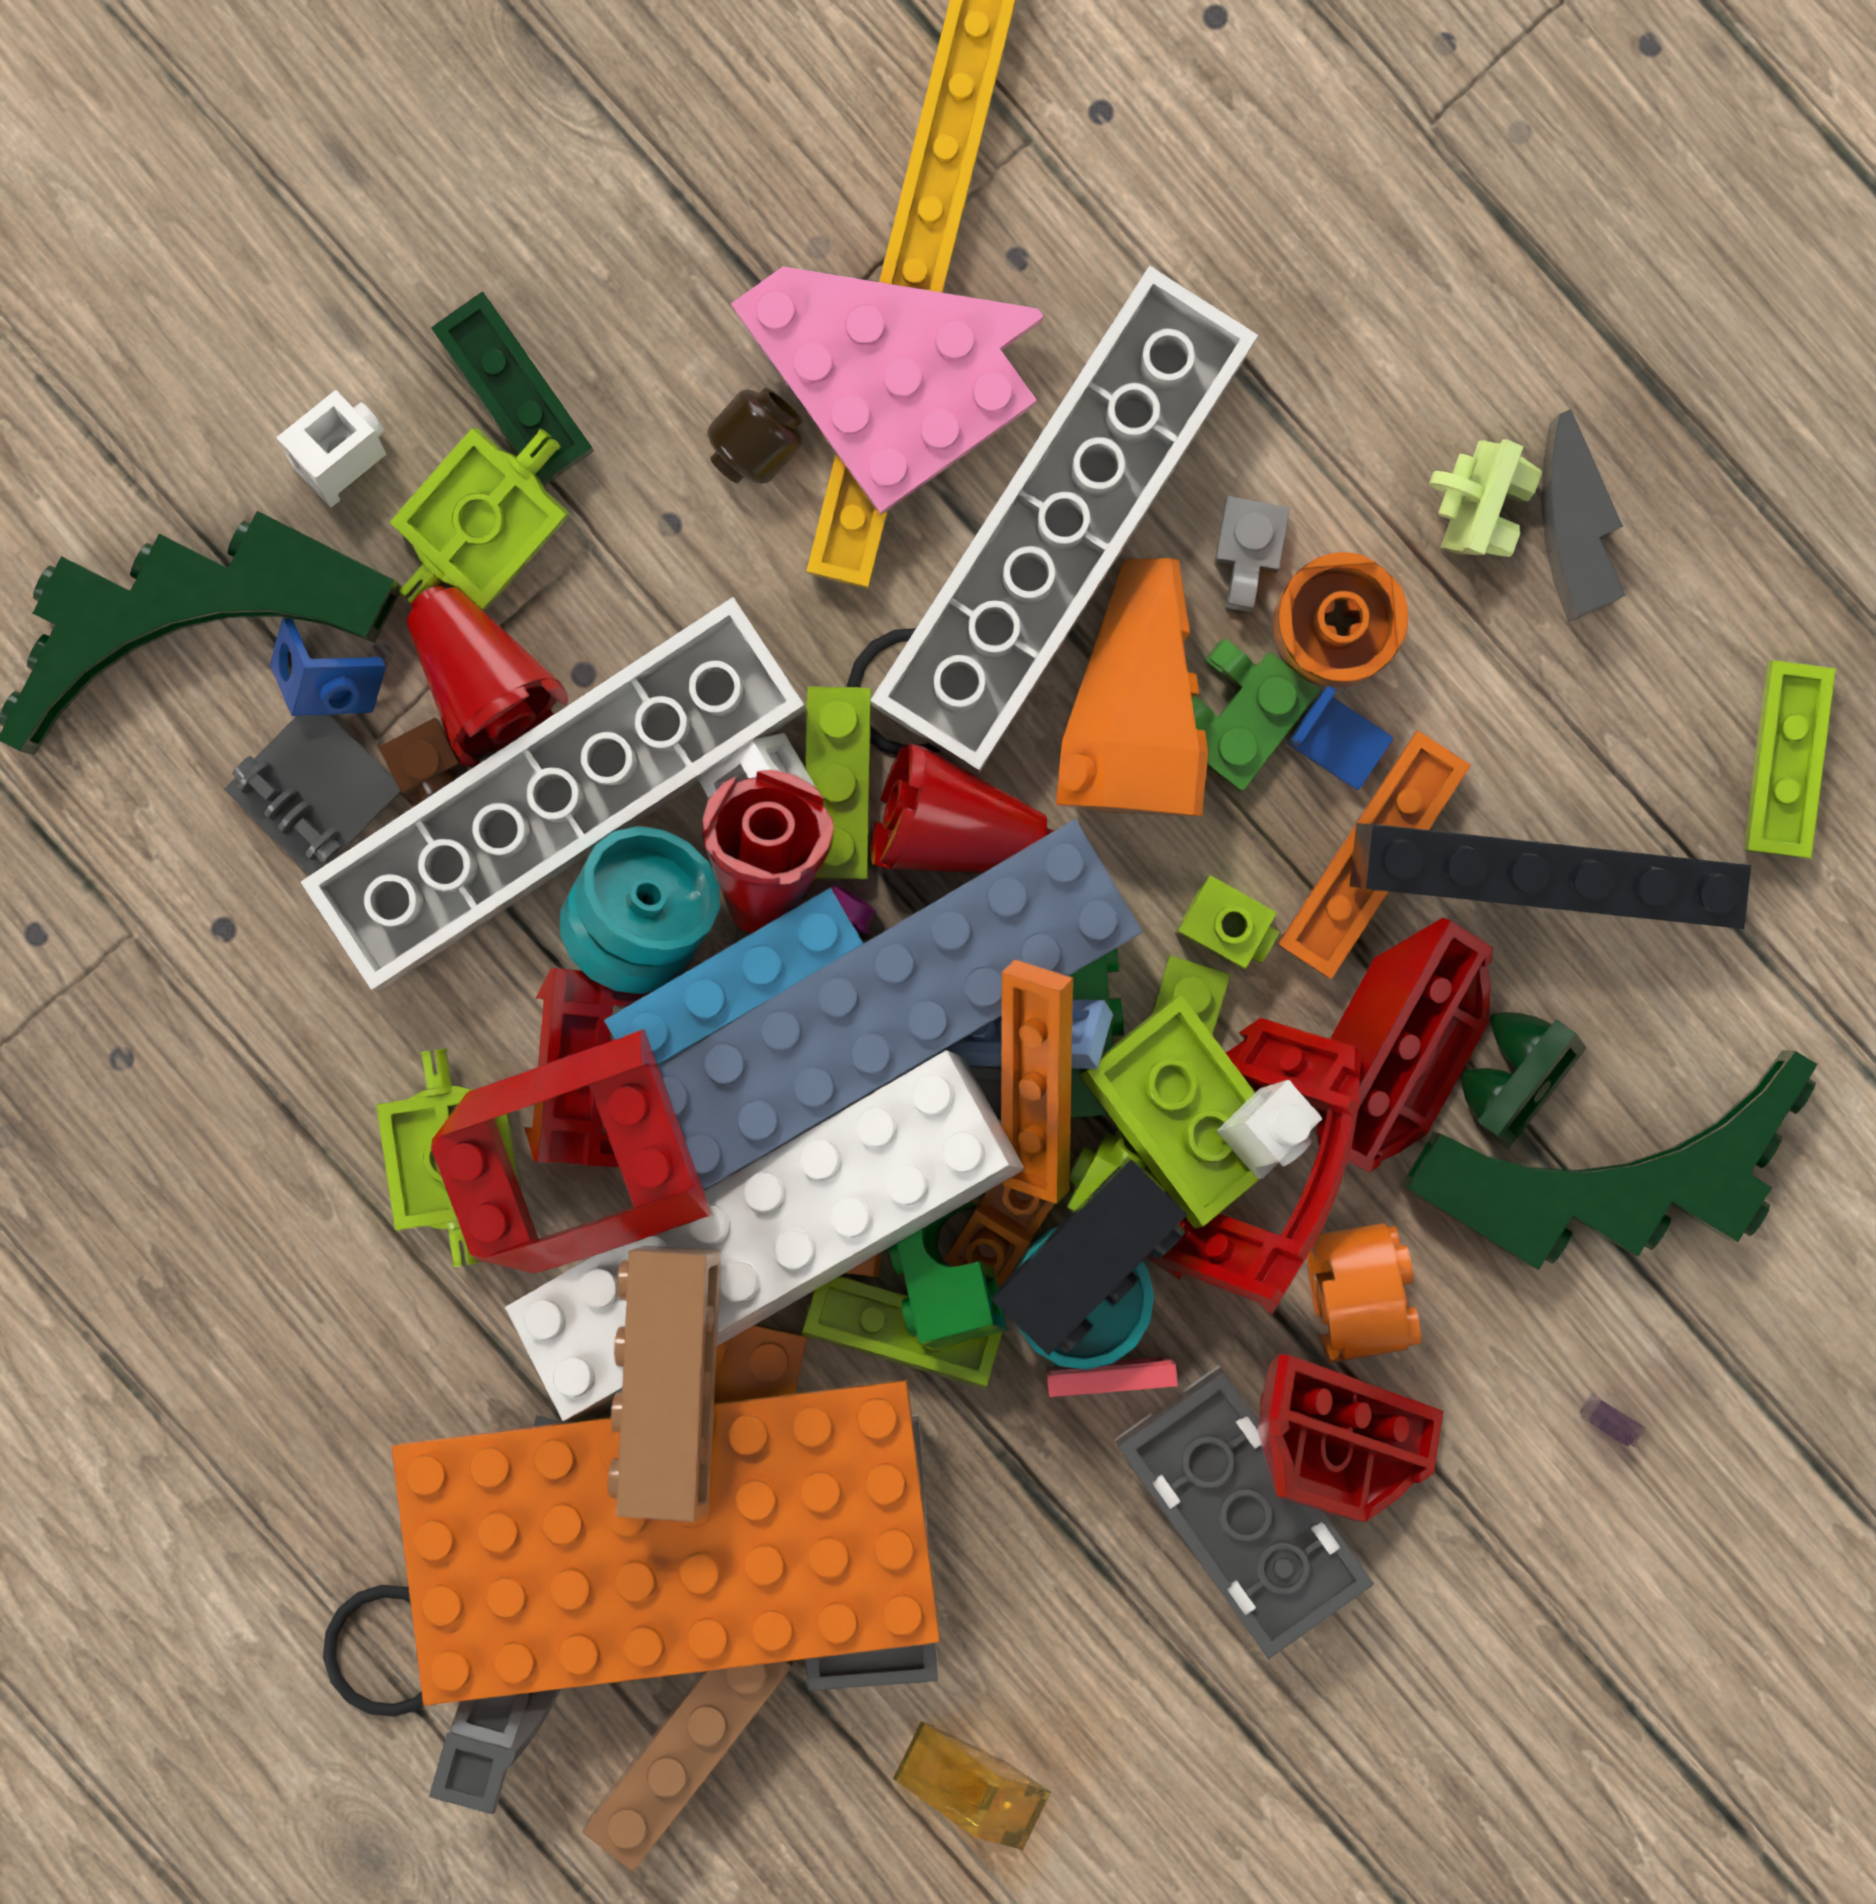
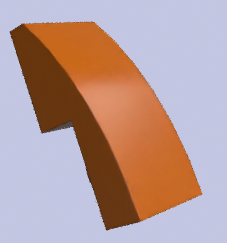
[944,1183,1055,1287]

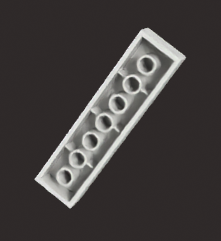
[870,266,1258,775]
[301,597,807,991]
[505,1050,1025,1421]

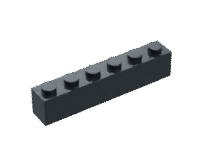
[1349,823,1752,929]

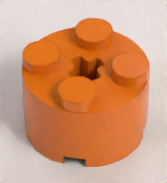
[1273,552,1408,688]
[1307,1223,1421,1363]

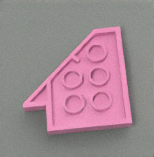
[731,267,1044,515]

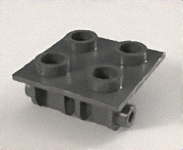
[224,715,401,875]

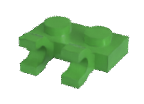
[1192,638,1320,792]

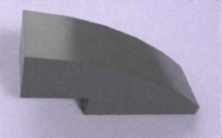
[1541,409,1626,622]

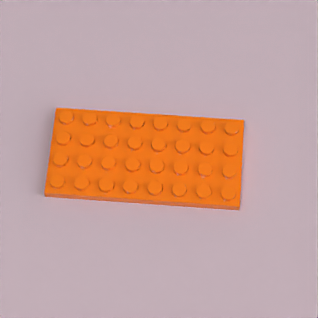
[391,1379,941,1706]

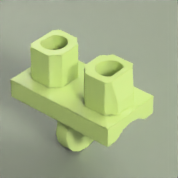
[1429,439,1542,557]

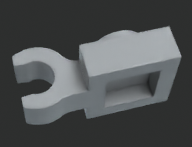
[1214,496,1290,614]

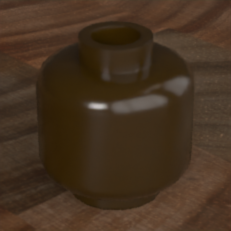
[707,387,802,484]

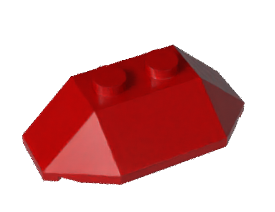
[1316,917,1493,1173]
[1257,1354,1444,1523]

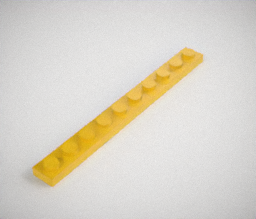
[806,0,1016,589]

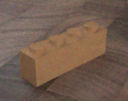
[608,1246,721,1522]
[582,1660,794,1872]

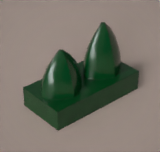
[1461,1012,1586,1148]

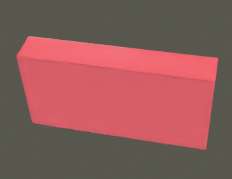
[1046,1356,1178,1397]

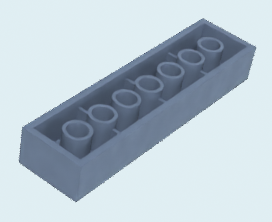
[658,819,1142,1191]

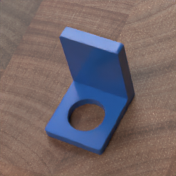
[270,618,386,716]
[1287,685,1393,790]

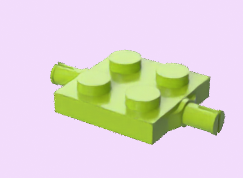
[389,427,571,609]
[376,1048,521,1267]

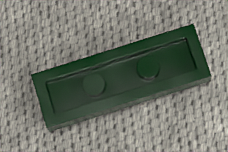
[430,291,594,486]

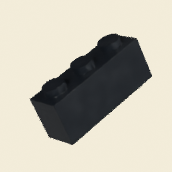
[991,1157,1188,1356]

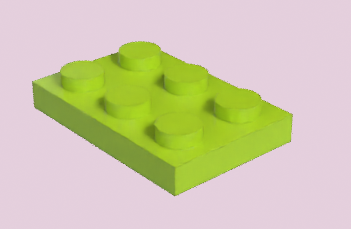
[1079,994,1259,1228]

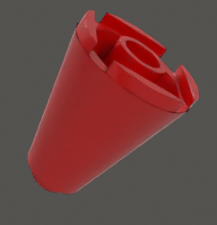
[406,586,569,768]
[870,743,1054,873]
[702,769,834,934]

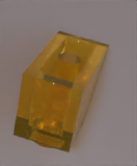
[893,1721,1051,1850]

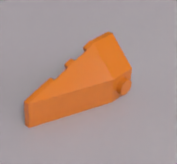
[1056,558,1208,816]

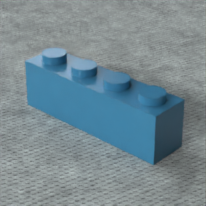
[604,888,863,1065]

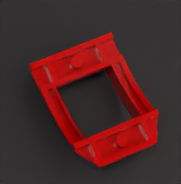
[524,968,801,1176]
[1145,1017,1361,1315]
[431,1029,712,1274]

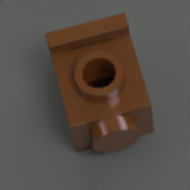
[378,718,469,806]

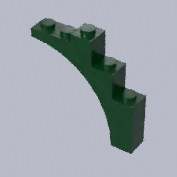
[0,511,403,755]
[1400,1050,1818,1270]

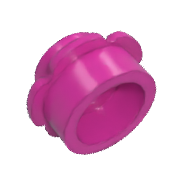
[831,885,878,935]

